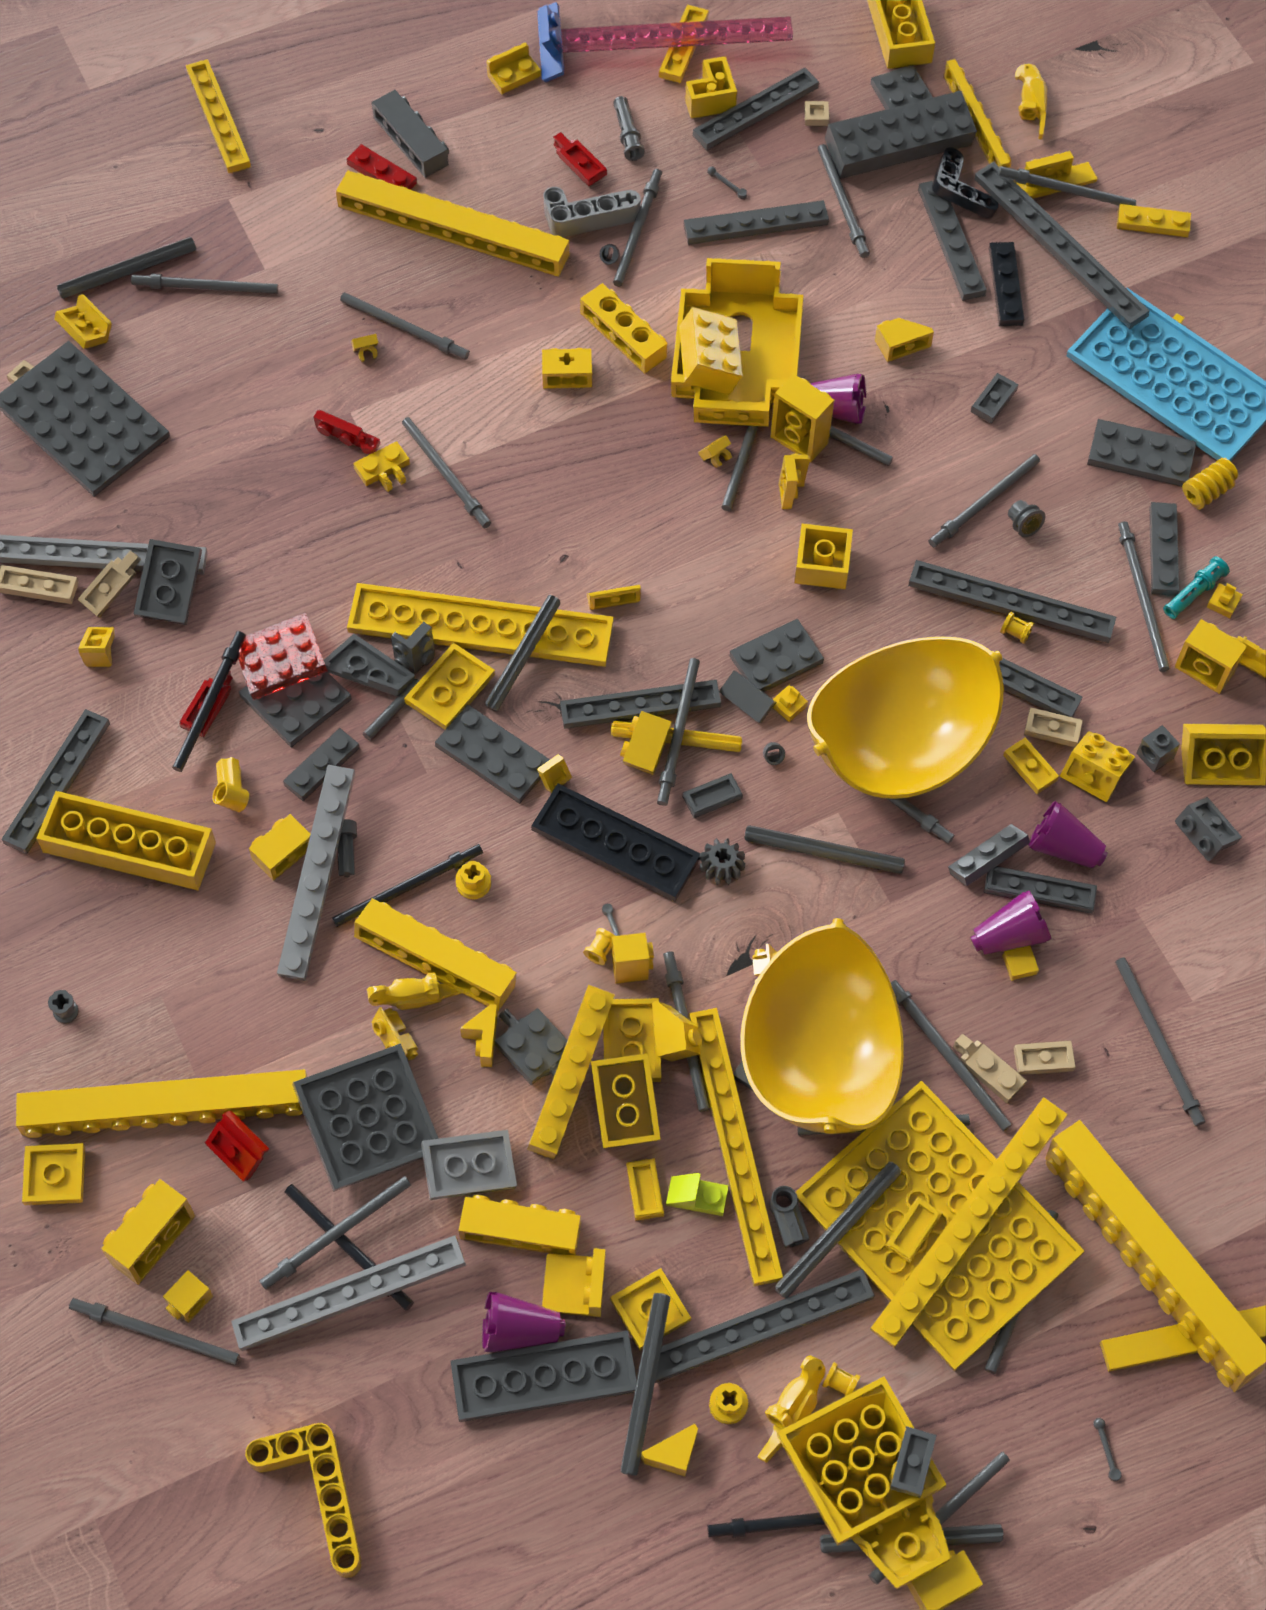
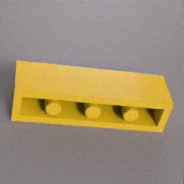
[458,1195,581,1255]

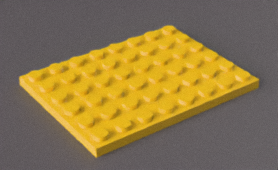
[796,1080,1084,1372]

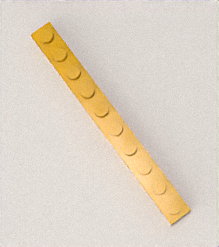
[689,1008,783,1287]
[870,1097,1068,1348]

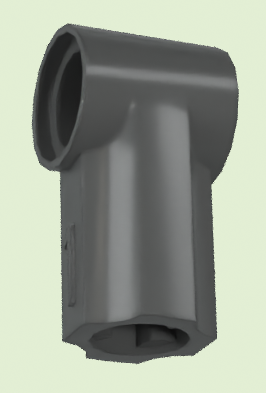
[770,1186,809,1248]

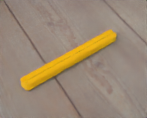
[611,721,743,752]

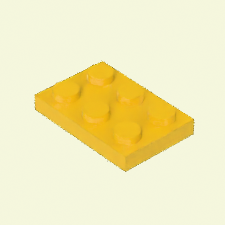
[404,643,495,730]
[603,998,661,1082]

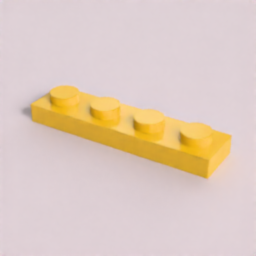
[659,5,709,83]

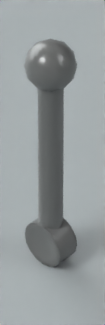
[707,166,747,199]
[602,904,620,936]
[1093,1418,1121,1481]

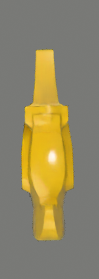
[1015,64,1047,140]
[367,972,462,1010]
[758,1355,826,1463]

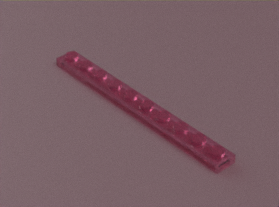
[561,16,793,53]

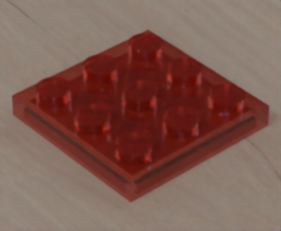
[238,613,328,700]

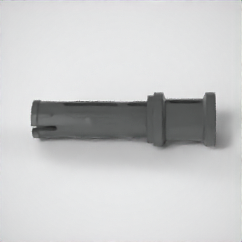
[613,96,645,161]

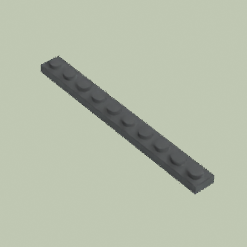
[975,162,1150,329]

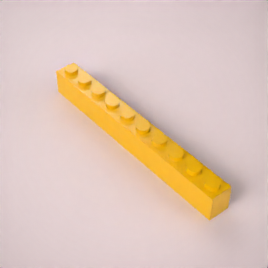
[336,170,569,277]
[16,1069,308,1138]

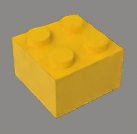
[794,524,853,589]
[1174,619,1247,694]

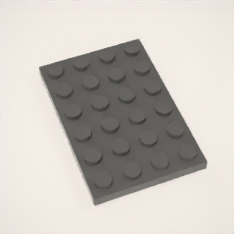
[0,340,170,497]

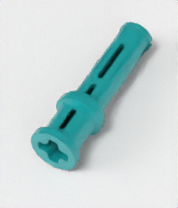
[1163,556,1230,619]

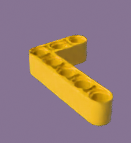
[245,1423,362,1578]

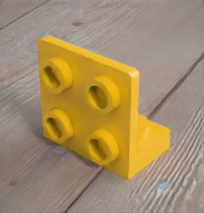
[1060,731,1135,802]
[542,1248,606,1317]

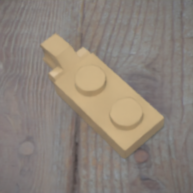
[78,550,141,617]
[953,1034,1027,1103]

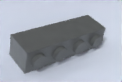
[372,90,449,178]

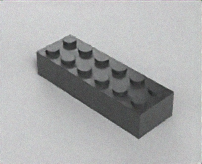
[824,91,977,179]

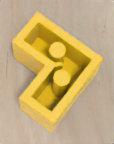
[685,56,737,119]

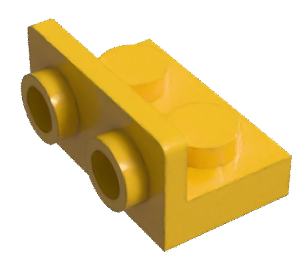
[487,42,541,95]
[779,453,810,509]

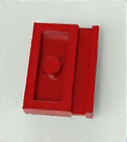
[205,1110,270,1182]

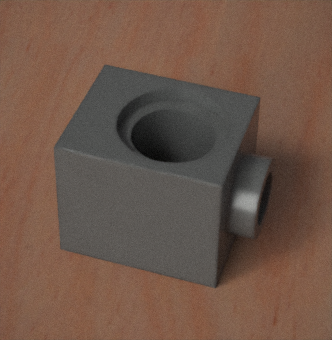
[1136,725,1180,772]

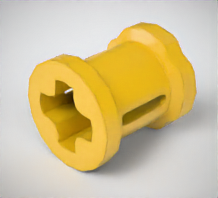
[1000,612,1034,644]
[583,928,615,965]
[822,1362,861,1396]

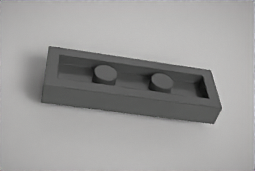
[283,728,360,801]
[948,824,1030,886]

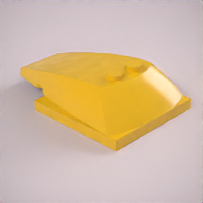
[777,1376,951,1589]

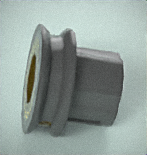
[1008,500,1046,537]

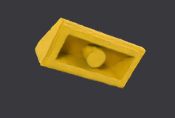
[587,585,641,610]

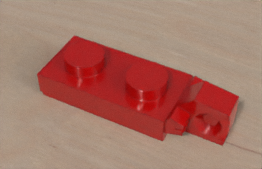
[553,132,607,187]
[313,410,381,454]
[179,671,233,738]

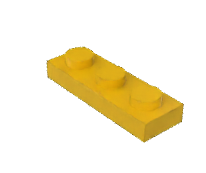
[1116,204,1191,238]

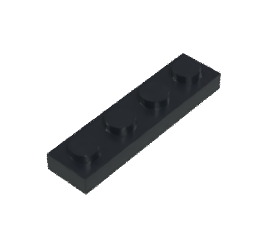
[989,242,1024,326]

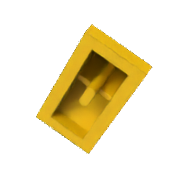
[641,1424,698,1477]

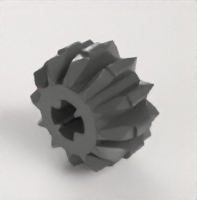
[699,838,746,885]

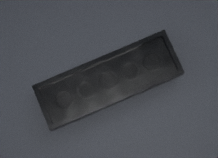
[531,783,700,902]

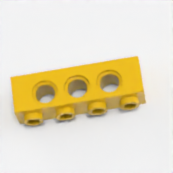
[580,283,667,374]

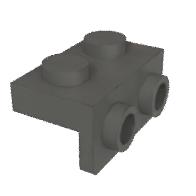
[391,622,435,675]

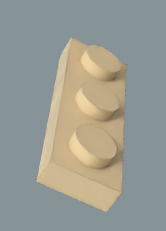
[0,565,79,604]

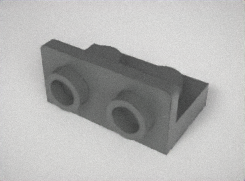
[1175,797,1242,861]

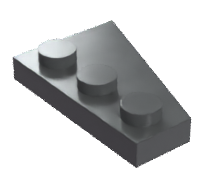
[319,634,415,696]

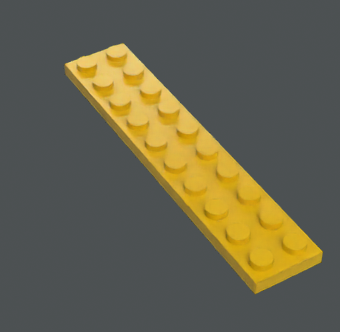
[347,583,614,667]

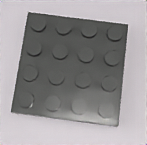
[292,1044,439,1192]

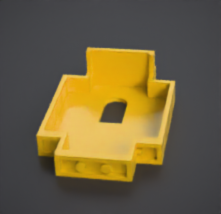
[671,258,803,427]

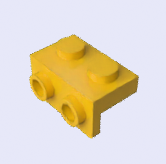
[54,294,112,349]

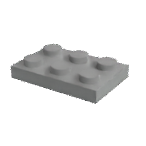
[421,1130,517,1200]

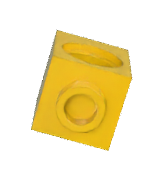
[163,1270,213,1323]

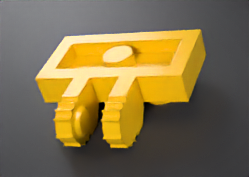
[353,441,410,492]

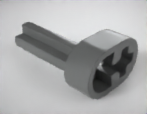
[337,819,357,877]

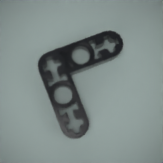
[932,147,999,218]

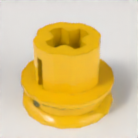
[456,861,491,899]
[709,1383,749,1425]

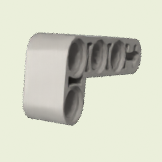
[543,187,641,237]

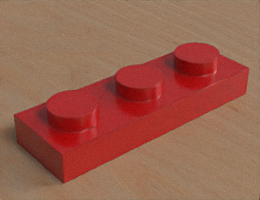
[346,144,417,190]

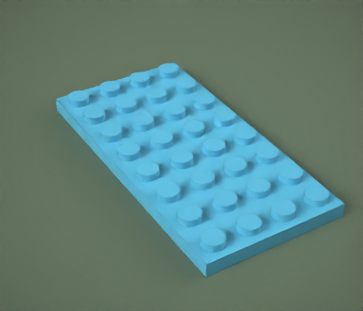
[1066,288,1266,461]

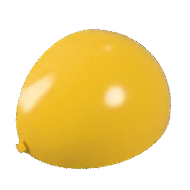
[807,637,1004,799]
[741,918,904,1134]

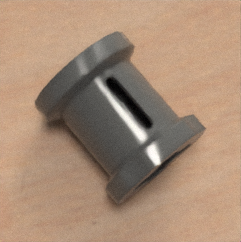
[48,990,79,1024]

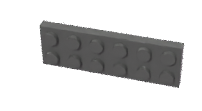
[450,1330,637,1423]

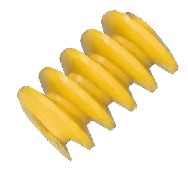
[1182,458,1238,510]

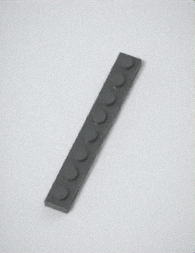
[908,560,1117,643]
[655,1269,874,1383]

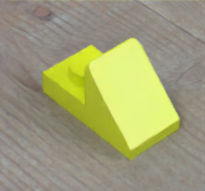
[666,1173,729,1216]

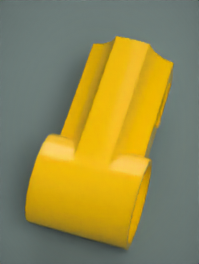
[213,757,249,812]

